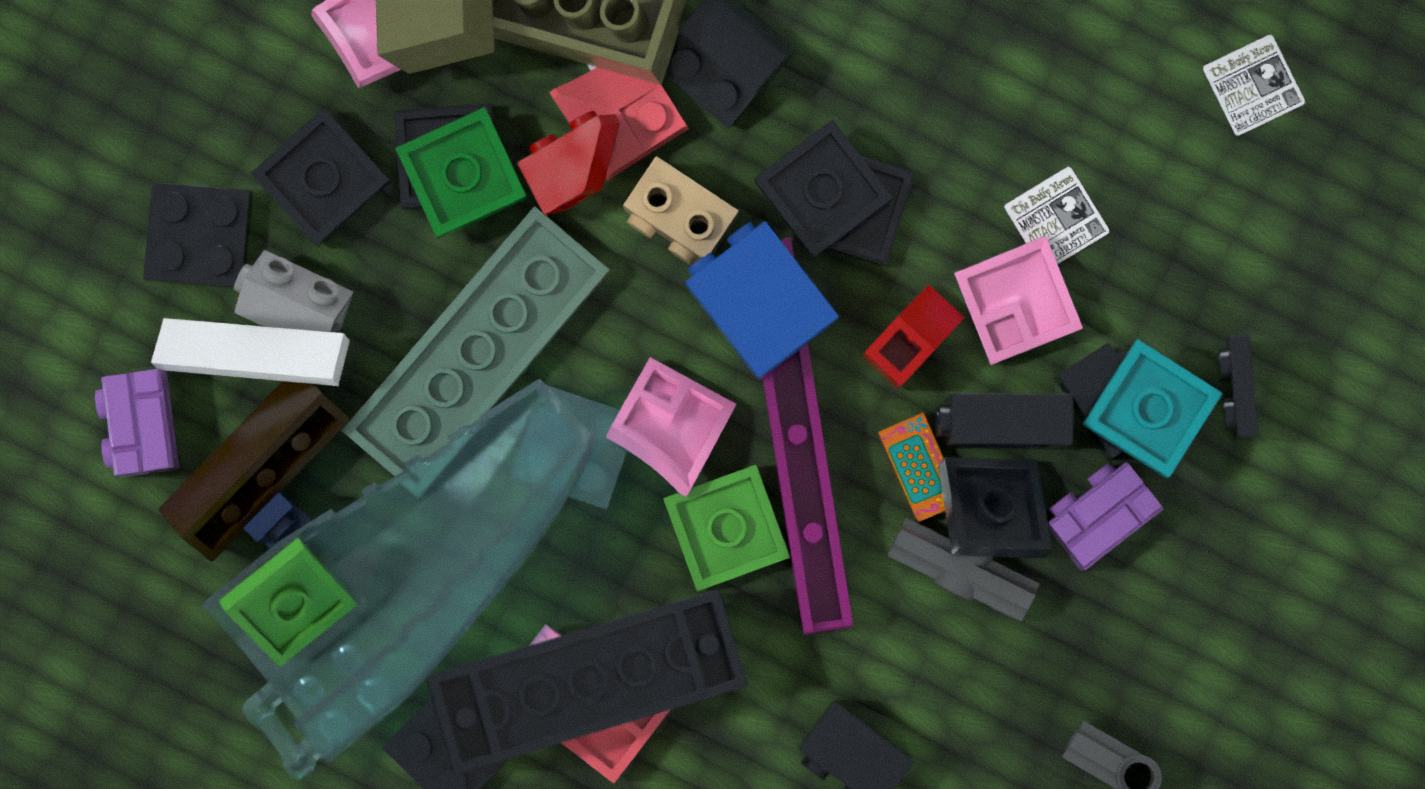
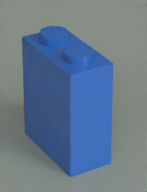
[685,221,839,381]

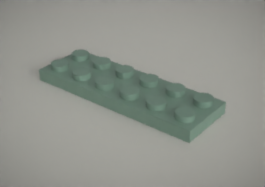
[342,206,610,495]

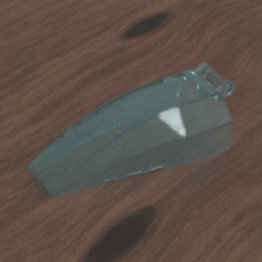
[202,379,598,779]

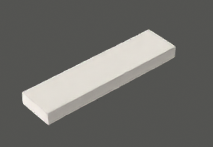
[151,318,350,386]

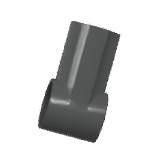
[1061,720,1162,789]

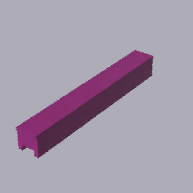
[762,237,853,635]

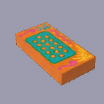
[878,412,945,523]

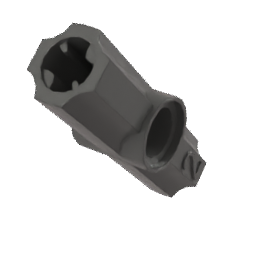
[887,518,1040,622]

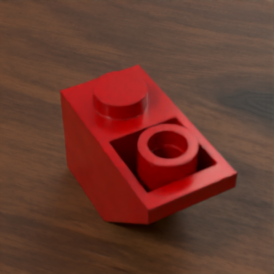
[517,111,620,215]
[862,285,965,390]

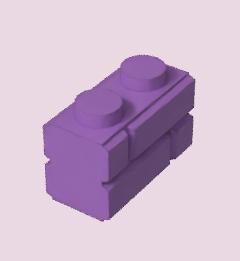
[95,369,180,477]
[1047,461,1163,571]

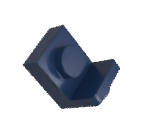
[244,492,320,555]

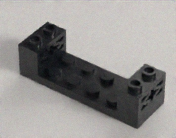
[425,589,748,775]

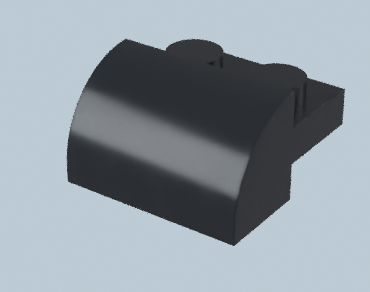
[665,0,797,129]

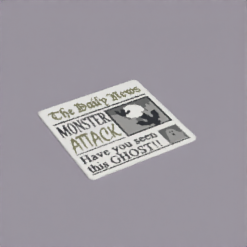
[1203,35,1305,136]
[1005,167,1109,264]

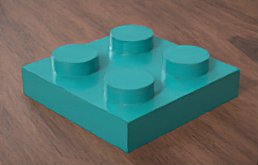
[1082,339,1223,478]

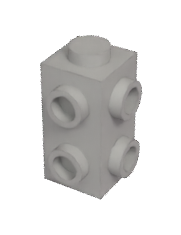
[234,250,353,333]

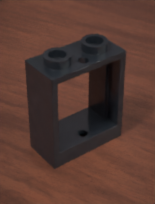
[935,393,1073,449]

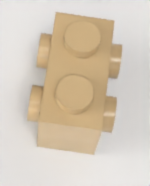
[623,156,739,266]

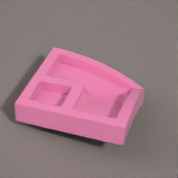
[311,0,401,89]
[954,236,1083,365]
[606,357,736,497]

